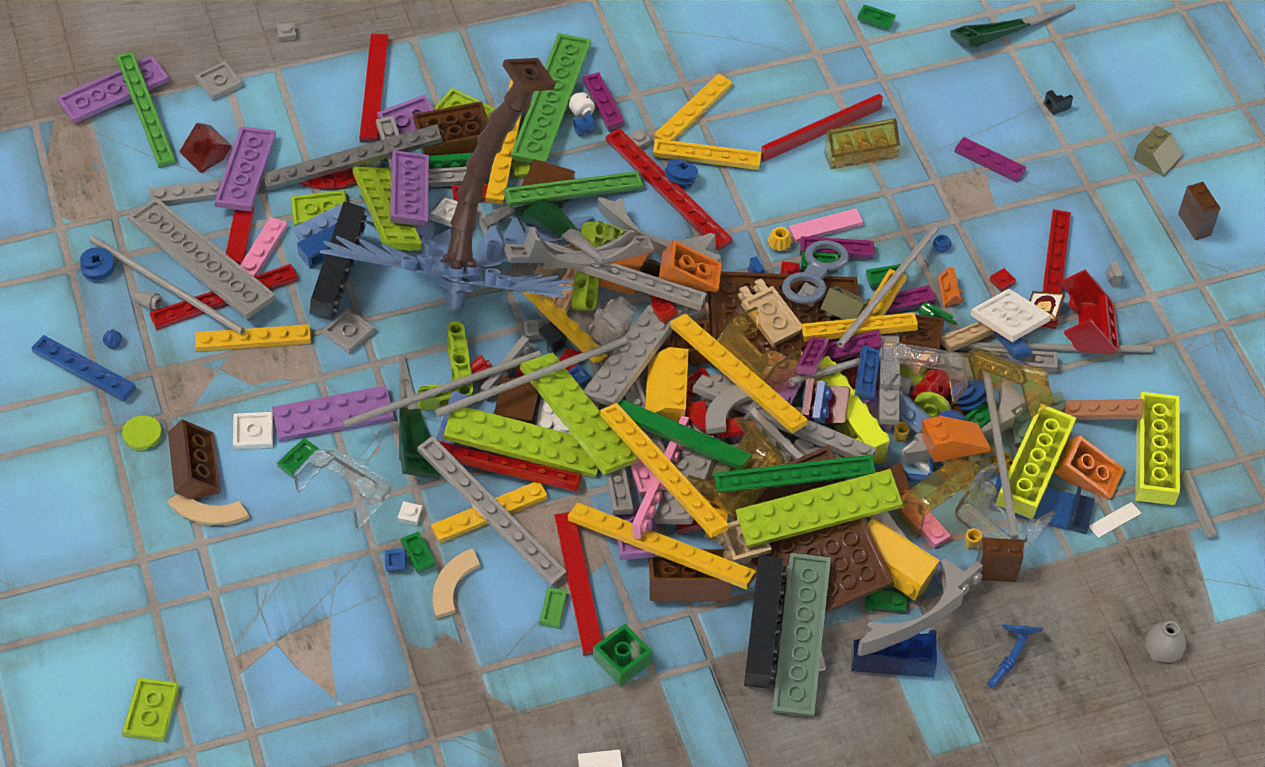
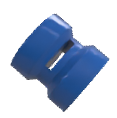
[572,114,596,136]

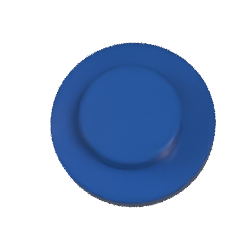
[933,234,951,252]

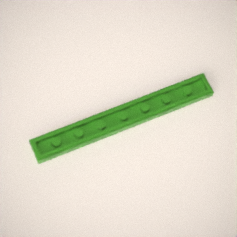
[116,51,176,168]
[503,171,644,207]

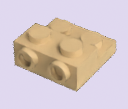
[716,520,772,565]

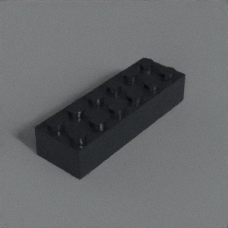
[309,201,367,320]
[744,555,787,689]

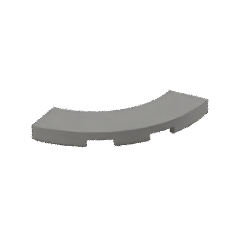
[706,385,753,434]

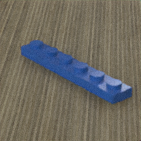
[31,335,136,401]

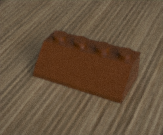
[168,419,221,499]

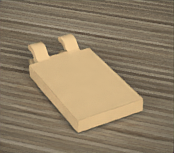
[738,279,802,347]

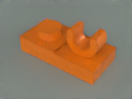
[938,267,964,308]

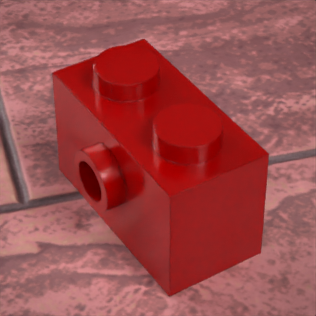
[910,369,954,401]

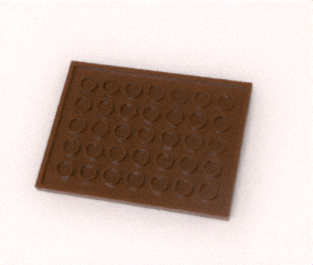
[710,271,860,372]
[720,445,894,631]

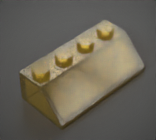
[824,118,900,169]

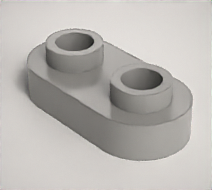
[482,204,515,227]

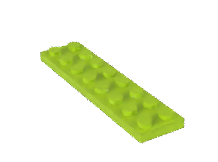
[353,166,422,251]
[520,352,638,475]
[443,407,598,479]
[736,469,903,549]

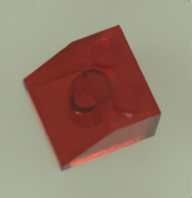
[179,123,232,173]

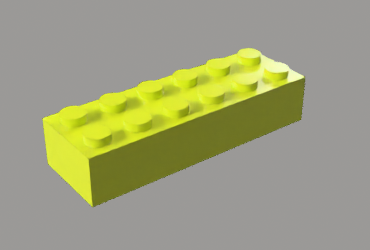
[815,356,890,465]
[1135,392,1180,505]
[995,403,1076,520]

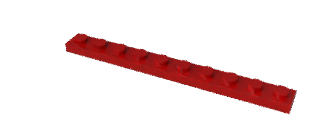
[605,128,733,251]

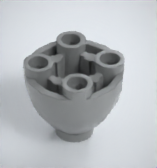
[1145,621,1186,663]

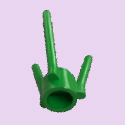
[918,302,957,324]

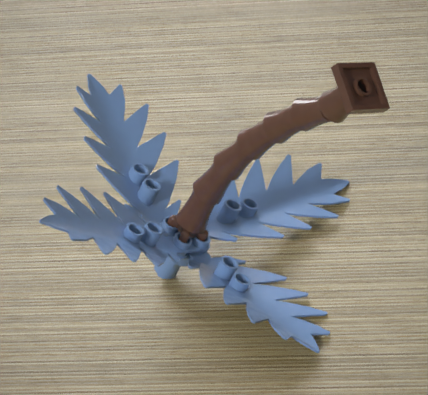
[320,58,593,311]

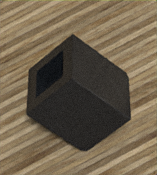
[1044,90,1073,115]
[538,322,567,353]

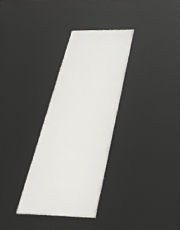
[1089,502,1141,538]

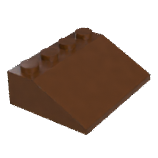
[412,101,489,156]
[648,549,732,603]

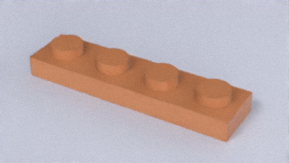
[1065,399,1144,420]

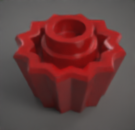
[471,355,493,381]

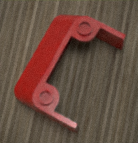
[1059,269,1119,354]

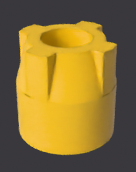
[893,422,910,443]
[965,528,982,549]

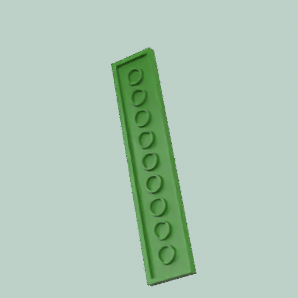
[511,33,591,164]

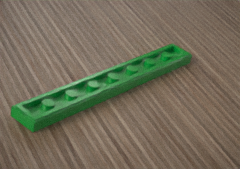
[618,399,752,470]
[713,454,875,494]

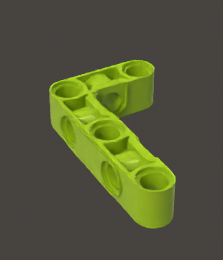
[571,221,627,311]
[417,321,473,410]

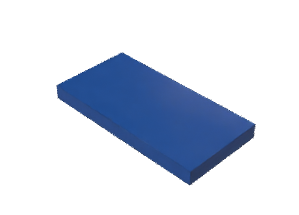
[989,475,1075,530]

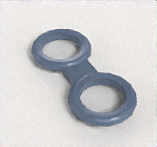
[782,240,849,304]

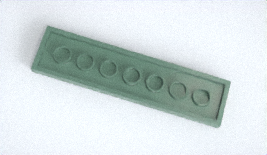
[772,553,831,717]

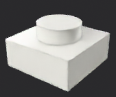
[398,501,423,526]

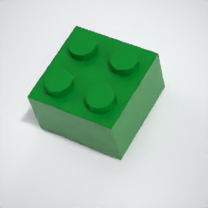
[593,624,652,687]

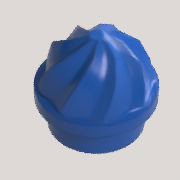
[103,329,122,349]

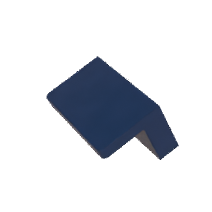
[1067,486,1095,534]

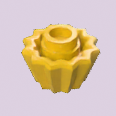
[767,227,793,252]

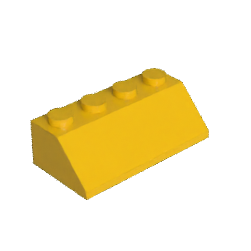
[645,347,688,423]
[867,518,940,601]

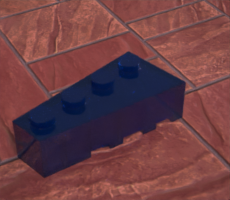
[851,630,937,678]

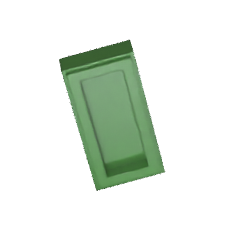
[539,587,568,629]

